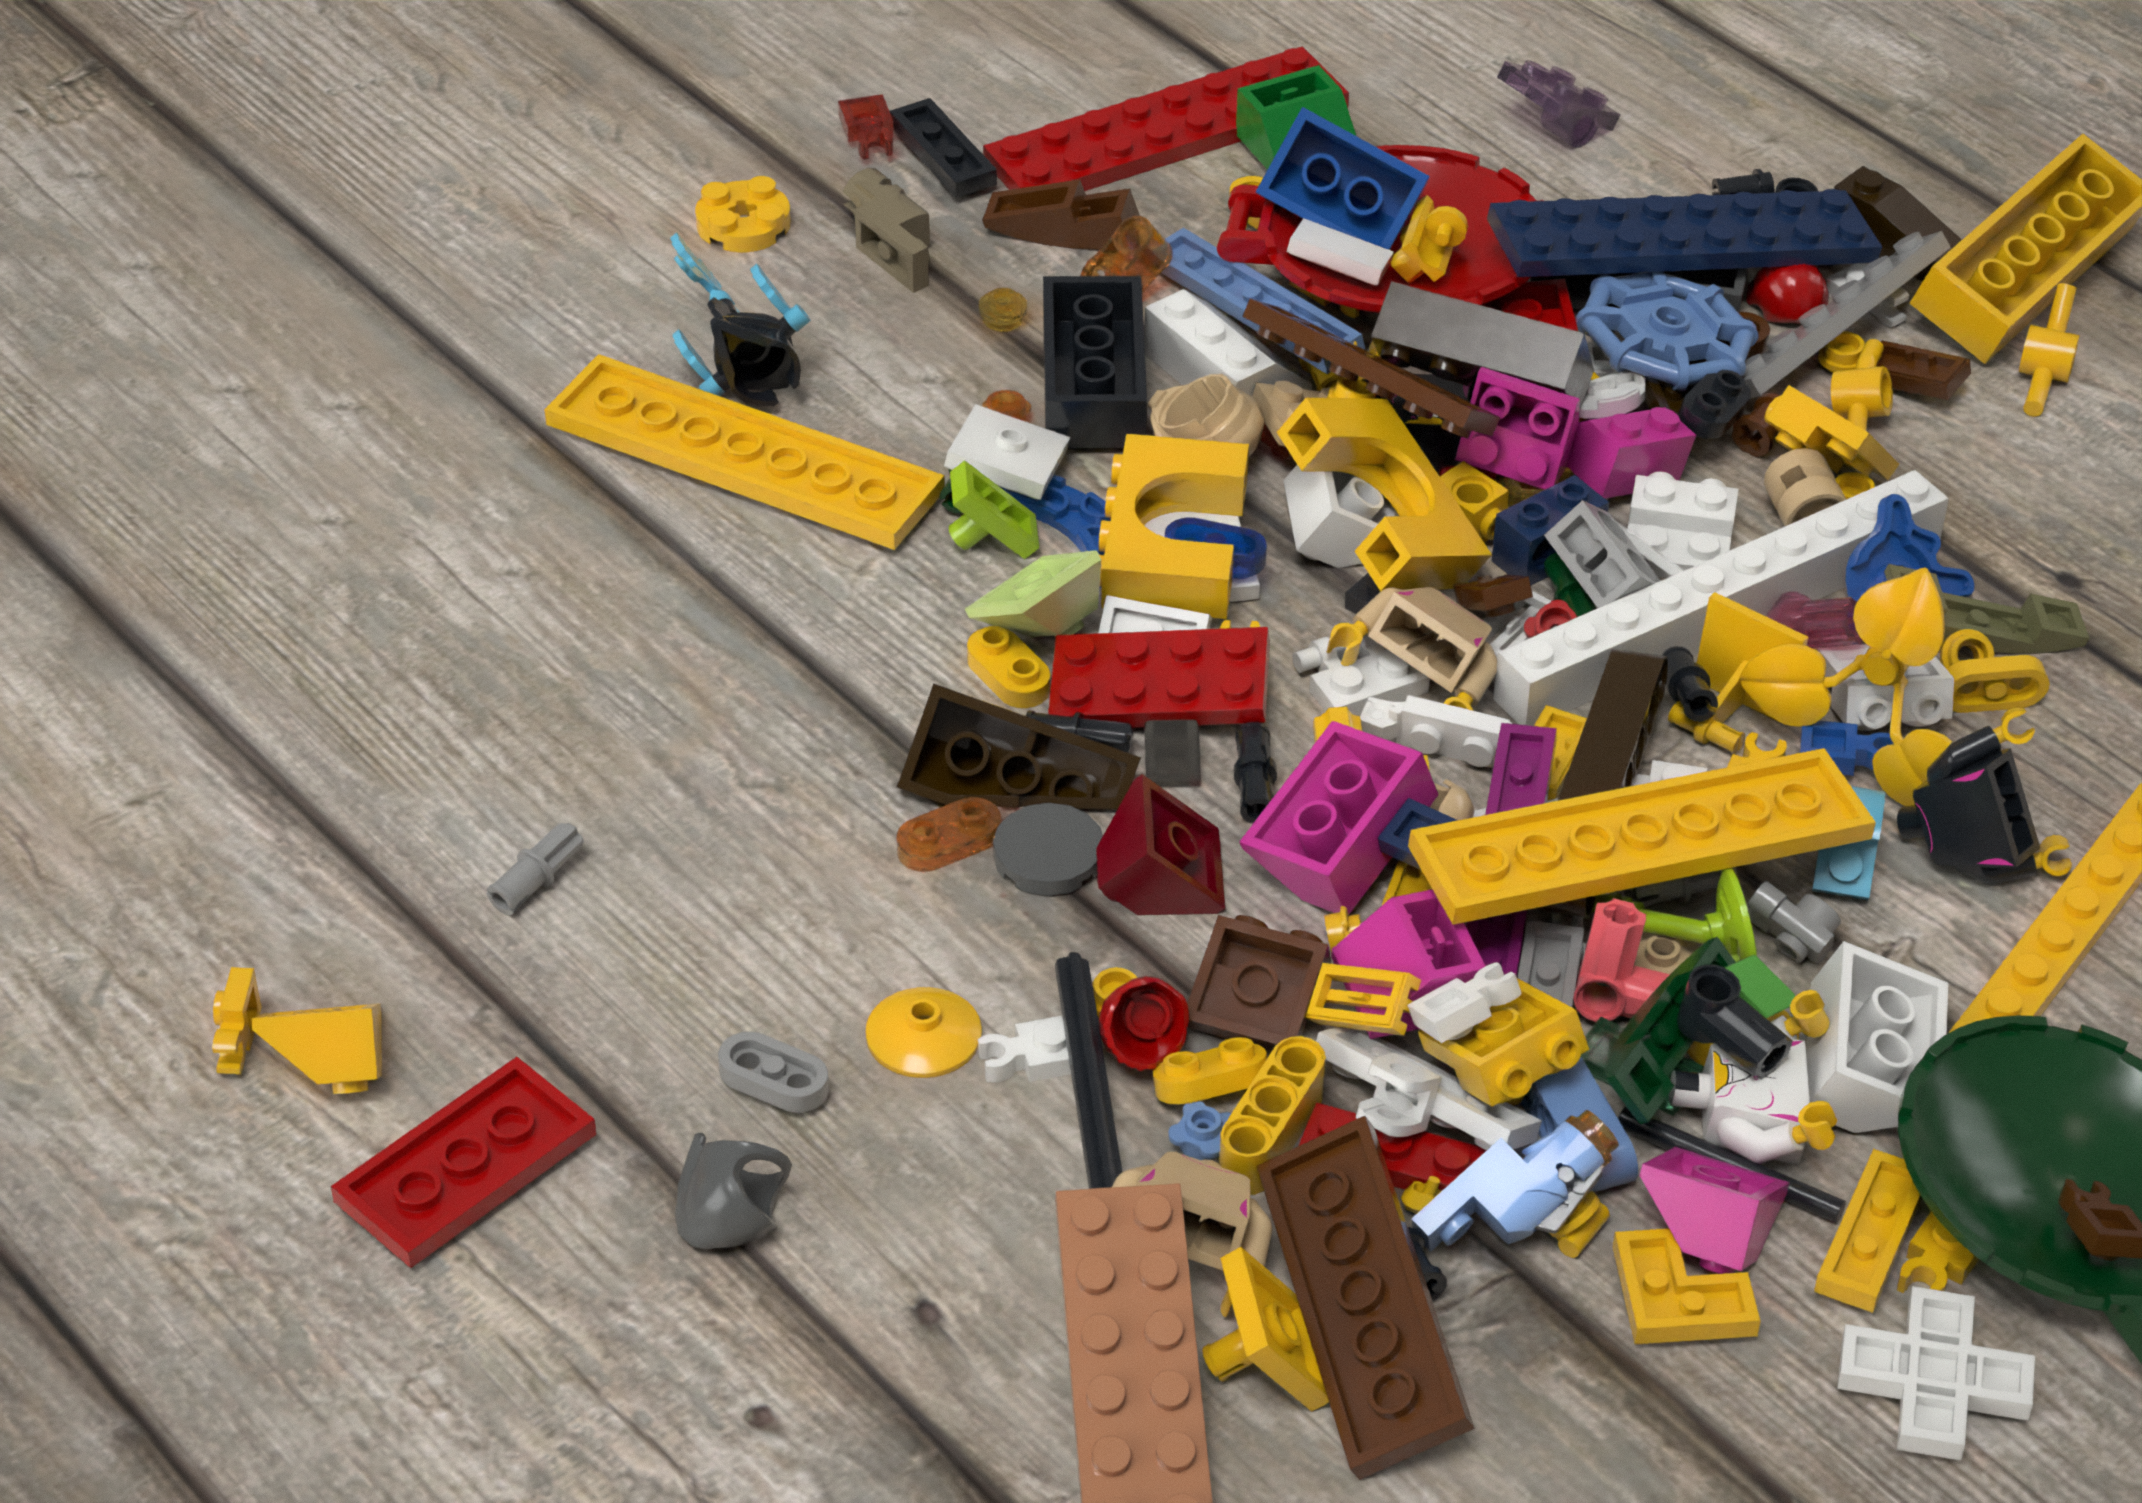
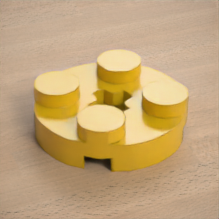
[695,176,791,253]

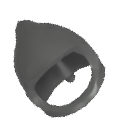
[675,1133,792,1249]

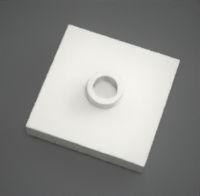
[944,404,1070,500]

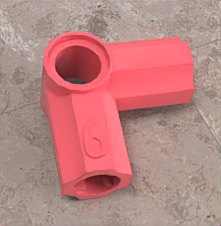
[1574,899,1670,1022]

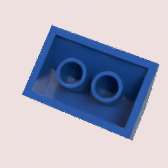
[1255,107,1430,250]

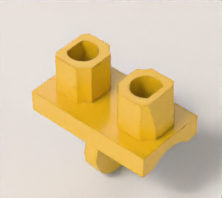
[1390,195,1468,283]

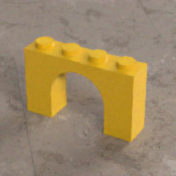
[1276,397,1492,591]
[1099,434,1249,619]

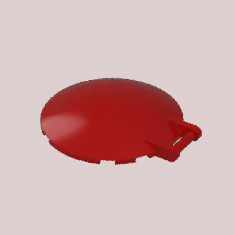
[1217,145,1544,313]

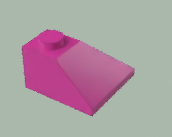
[1639,1147,1790,1274]

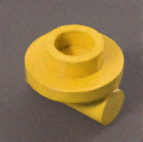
[1548,1191,1610,1258]

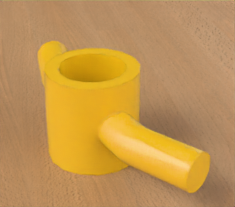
[2019,283,2080,417]
[1831,339,1893,431]

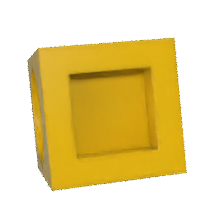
[1440,461,1509,543]

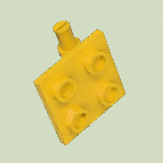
[1668,592,1808,754]

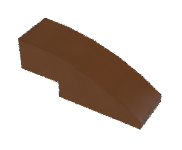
[982,179,1141,249]

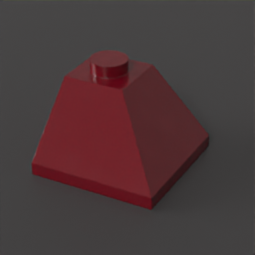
[1096,774,1225,916]

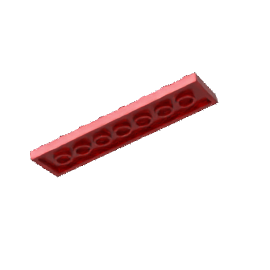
[983,46,1349,191]

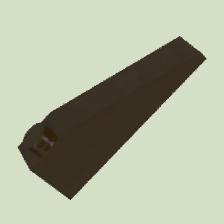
[1834,166,1962,282]
[897,683,1141,809]

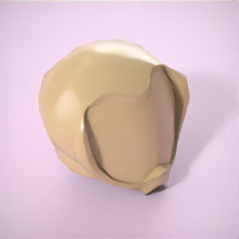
[1147,374,1265,457]

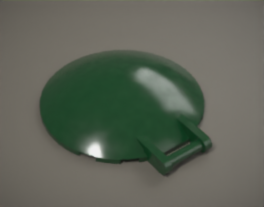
[1898,1015,2142,1364]

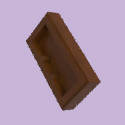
[1877,340,1971,400]

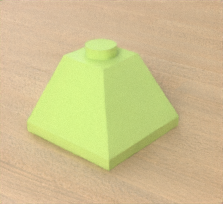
[965,550,1101,638]

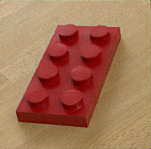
[1048,627,1270,728]
[331,1056,597,1268]

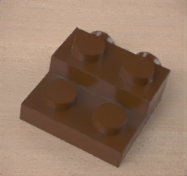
[1187,915,1331,1051]

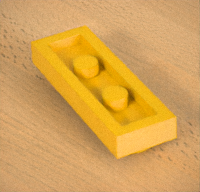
[1814,1148,1922,1313]

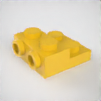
[1764,385,1899,480]
[1417,977,1589,1107]

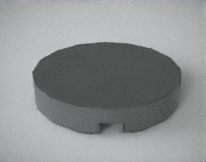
[993,803,1103,896]

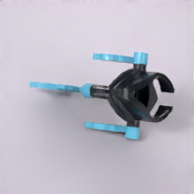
[670,232,811,407]

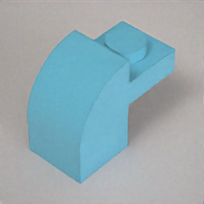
[1812,786,1885,900]

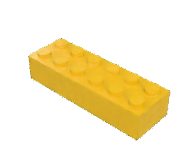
[1909,133,2142,364]

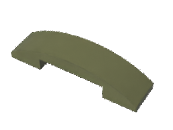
[1884,564,2090,654]

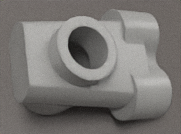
[1748,881,1841,965]

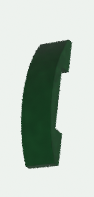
[1605,937,1736,1125]

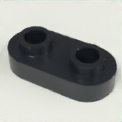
[1677,370,1751,439]

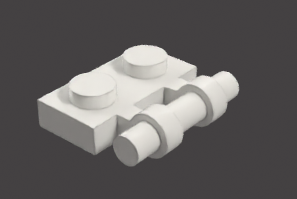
[1292,636,1430,716]

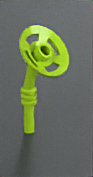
[1591,868,1757,962]

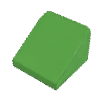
[1724,954,1795,1018]

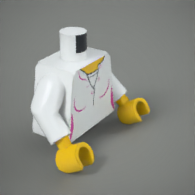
[1669,990,1838,1165]

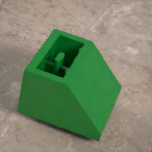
[1236,65,1356,170]

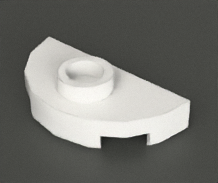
[1579,369,1645,419]

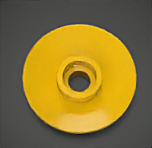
[865,987,982,1078]

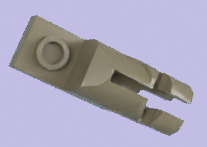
[843,168,930,293]

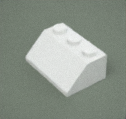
[1144,289,1313,396]
[1806,941,1948,1133]

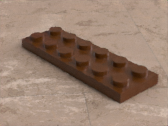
[1257,1116,1475,1480]

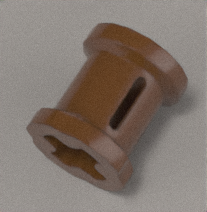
[1732,392,1781,457]

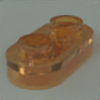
[896,797,1001,872]

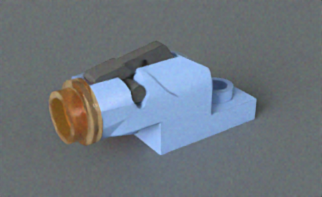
[1412,1110,1619,1252]

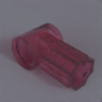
[1765,591,1863,648]

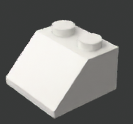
[1283,465,1399,568]

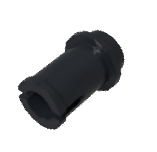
[1712,169,1775,195]

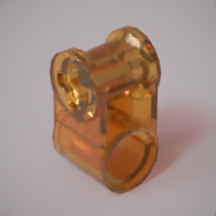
[1080,216,1173,294]

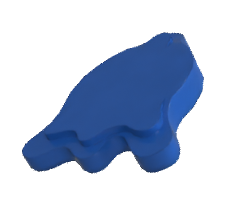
[1846,494,1975,629]

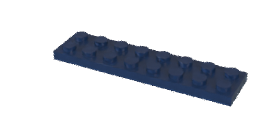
[1487,189,1882,277]

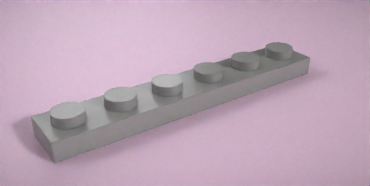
[1742,231,1951,398]

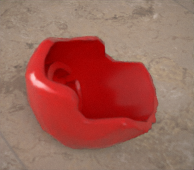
[1746,264,1829,323]
[1099,976,1189,1071]

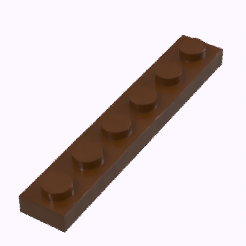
[1242,298,1500,439]

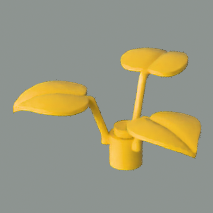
[1739,567,1952,806]

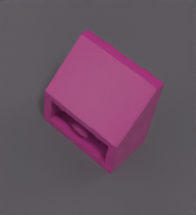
[1455,367,1580,490]
[1331,889,1485,1039]

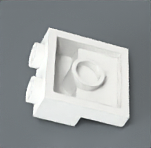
[1628,472,1738,578]
[1818,644,1954,731]

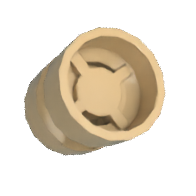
[1764,448,1846,527]

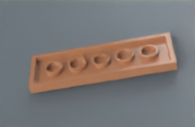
[1055,1183,1213,1503]

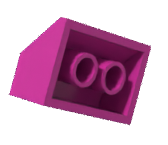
[1239,720,1439,914]

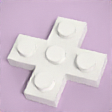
[1837,1286,2035,1460]

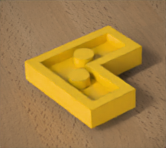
[1612,1228,1761,1344]

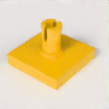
[1202,1247,1329,1412]

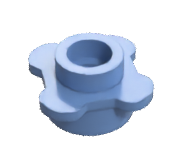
[1168,1101,1231,1160]

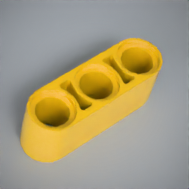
[1219,1036,1326,1195]

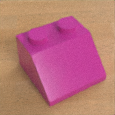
[1567,407,1696,498]

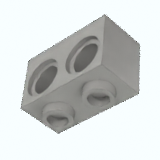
[1544,500,1661,608]

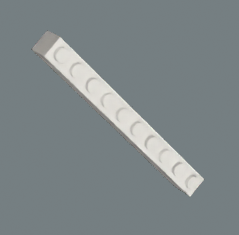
[1493,470,1949,726]

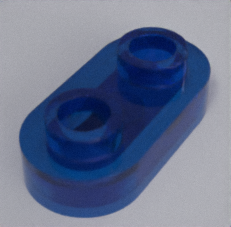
[1164,517,1267,579]

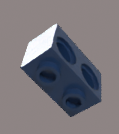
[1491,475,1609,586]

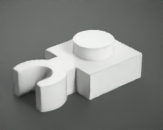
[1407,962,1522,1043]
[978,1016,1071,1083]

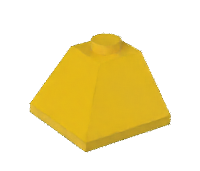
[251,1003,382,1094]

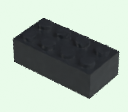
[1043,276,1147,449]

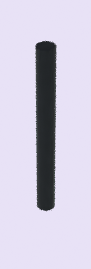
[1618,1106,1846,1223]

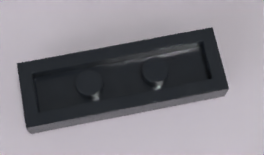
[889,98,997,198]

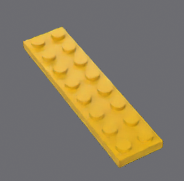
[544,354,945,550]
[1408,748,1876,925]

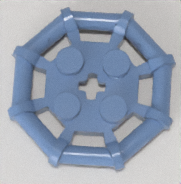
[1576,271,1758,391]

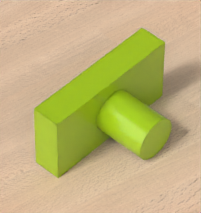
[948,460,1039,559]

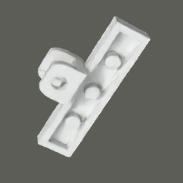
[1316,1027,1542,1150]

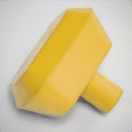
[1401,1176,1442,1214]

